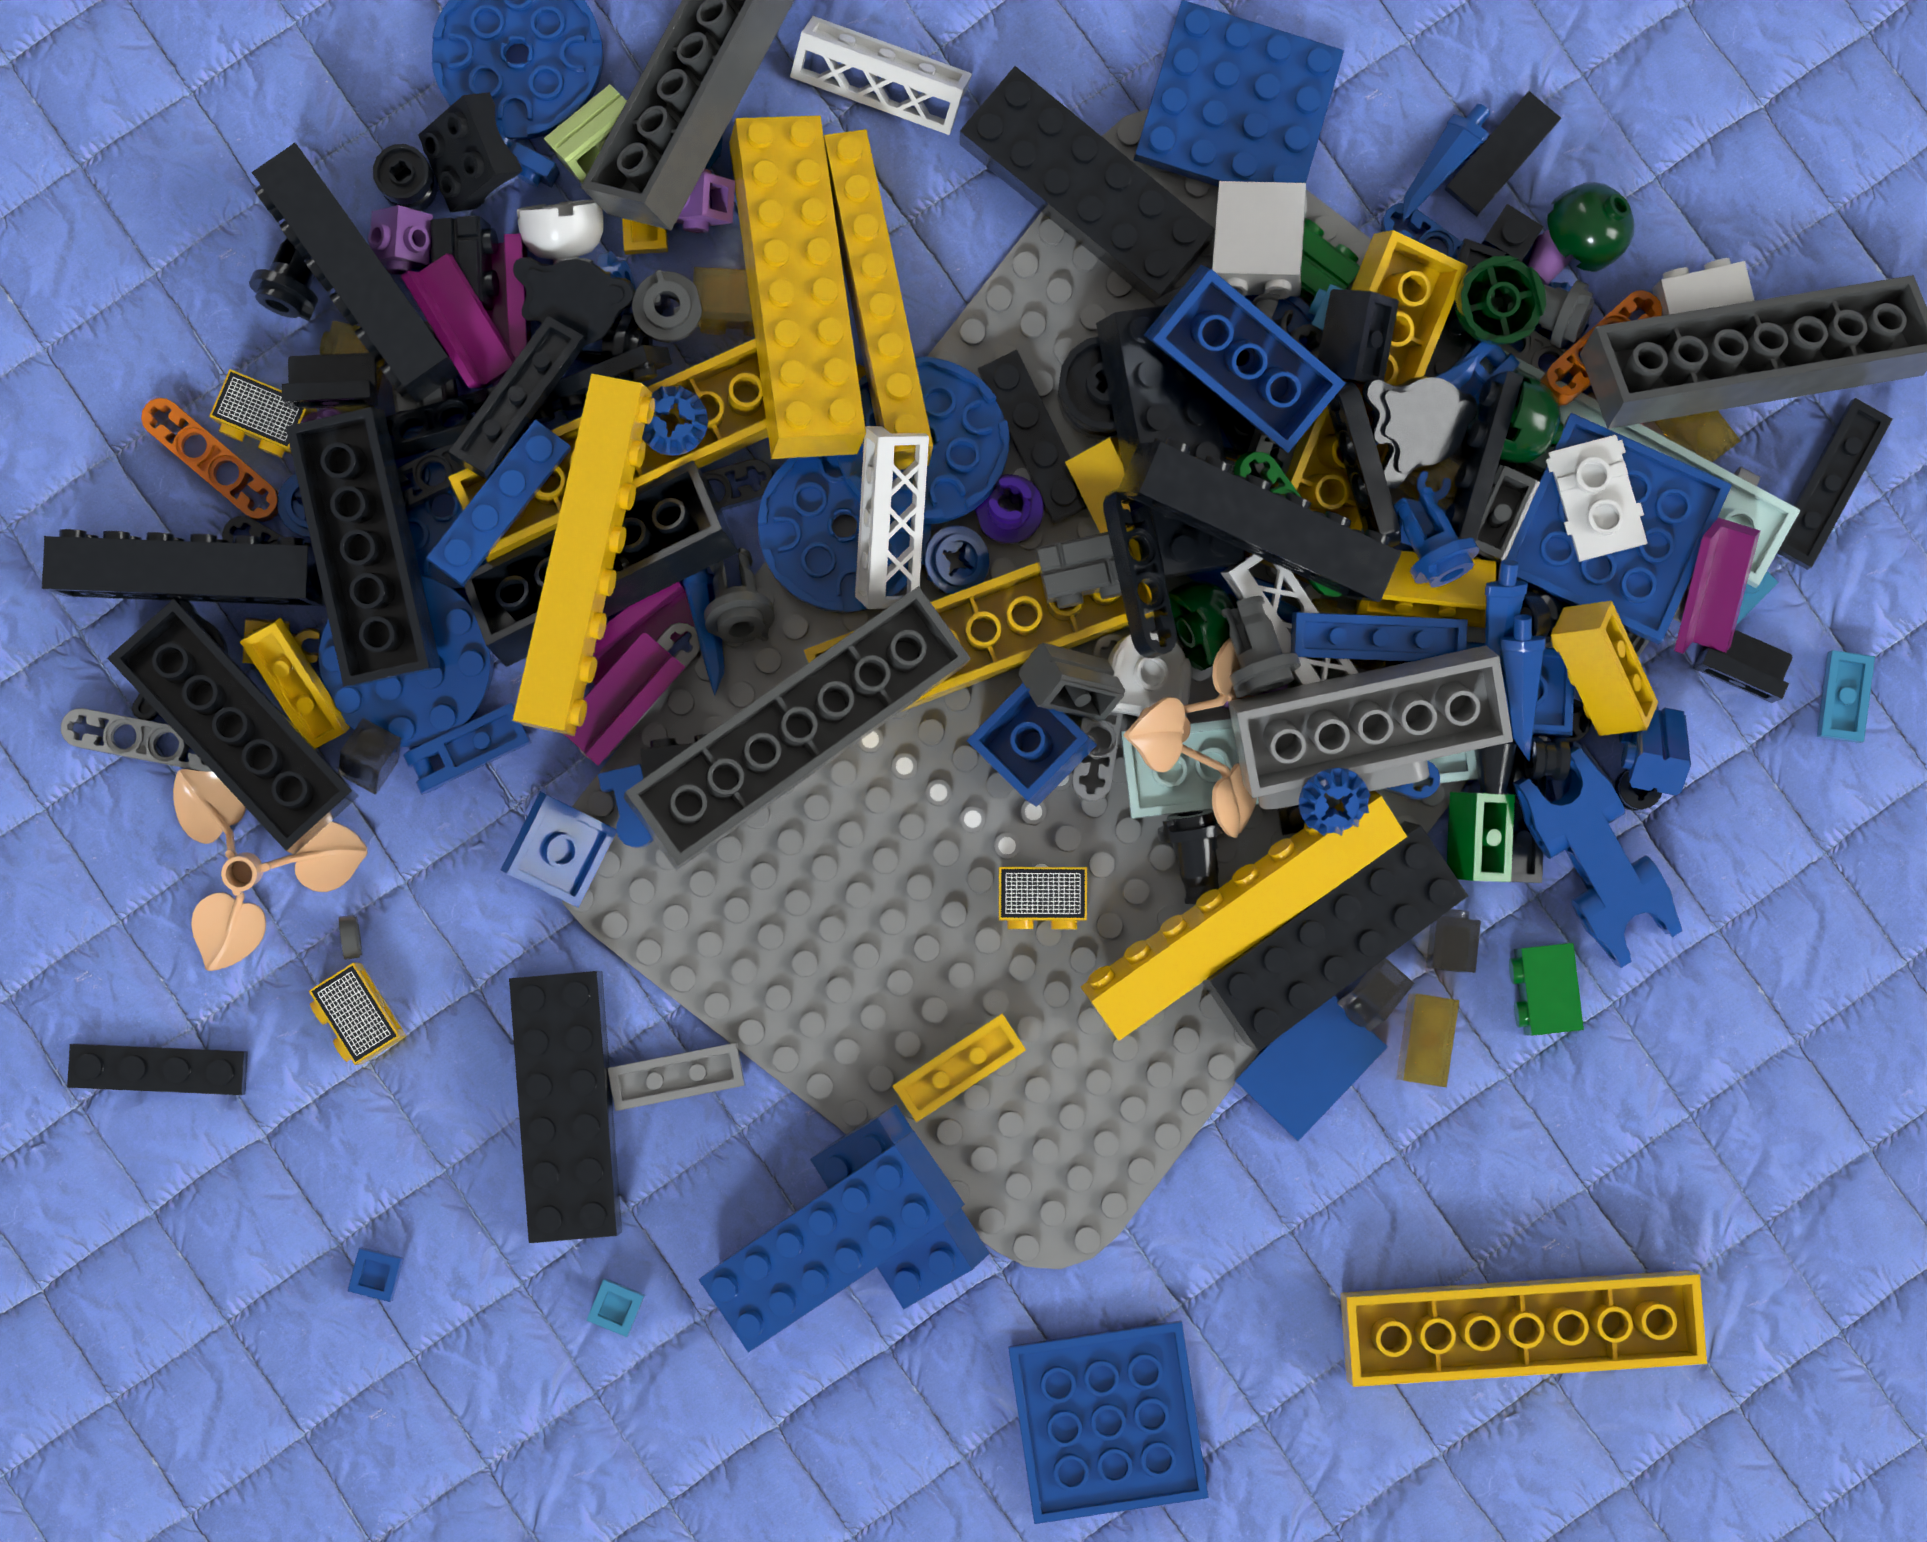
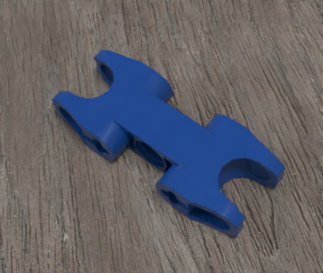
[1513,746,1682,968]

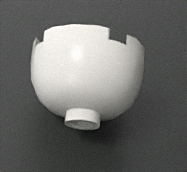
[517,200,604,265]

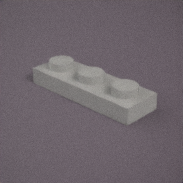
[607,1042,745,1111]

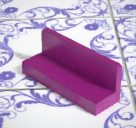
[486,233,531,360]
[401,253,515,389]
[1674,517,1761,654]
[592,582,695,685]
[564,632,685,766]

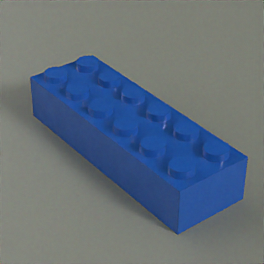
[698,1130,965,1353]

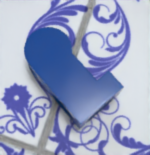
[598,764,654,848]

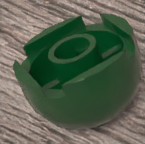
[1547,182,1635,272]
[1455,256,1546,345]
[1500,372,1563,464]
[1168,581,1238,671]

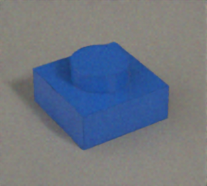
[348,1247,404,1302]

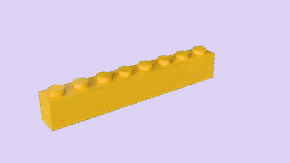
[824,129,933,470]
[513,374,655,736]
[1080,790,1407,1041]

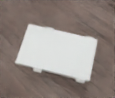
[1546,435,1648,562]

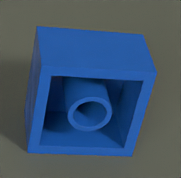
[966,683,1097,807]

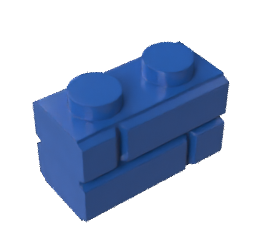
[1619,706,1691,796]

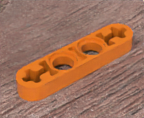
[1540,290,1662,406]
[141,398,279,522]

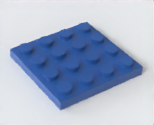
[1133,0,1344,187]
[1498,413,1732,645]
[1008,1320,1209,1524]

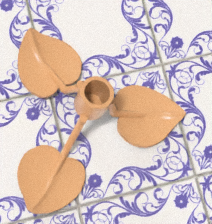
[1124,638,1257,838]
[173,769,368,971]

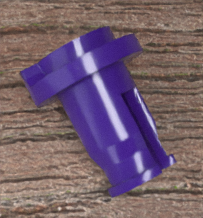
[975,474,1044,544]

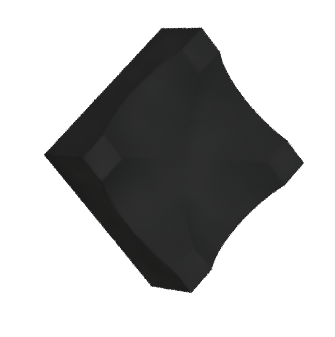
[418,92,522,213]

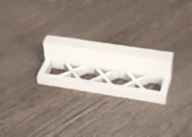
[790,16,972,135]
[855,426,929,609]
[1221,554,1358,687]

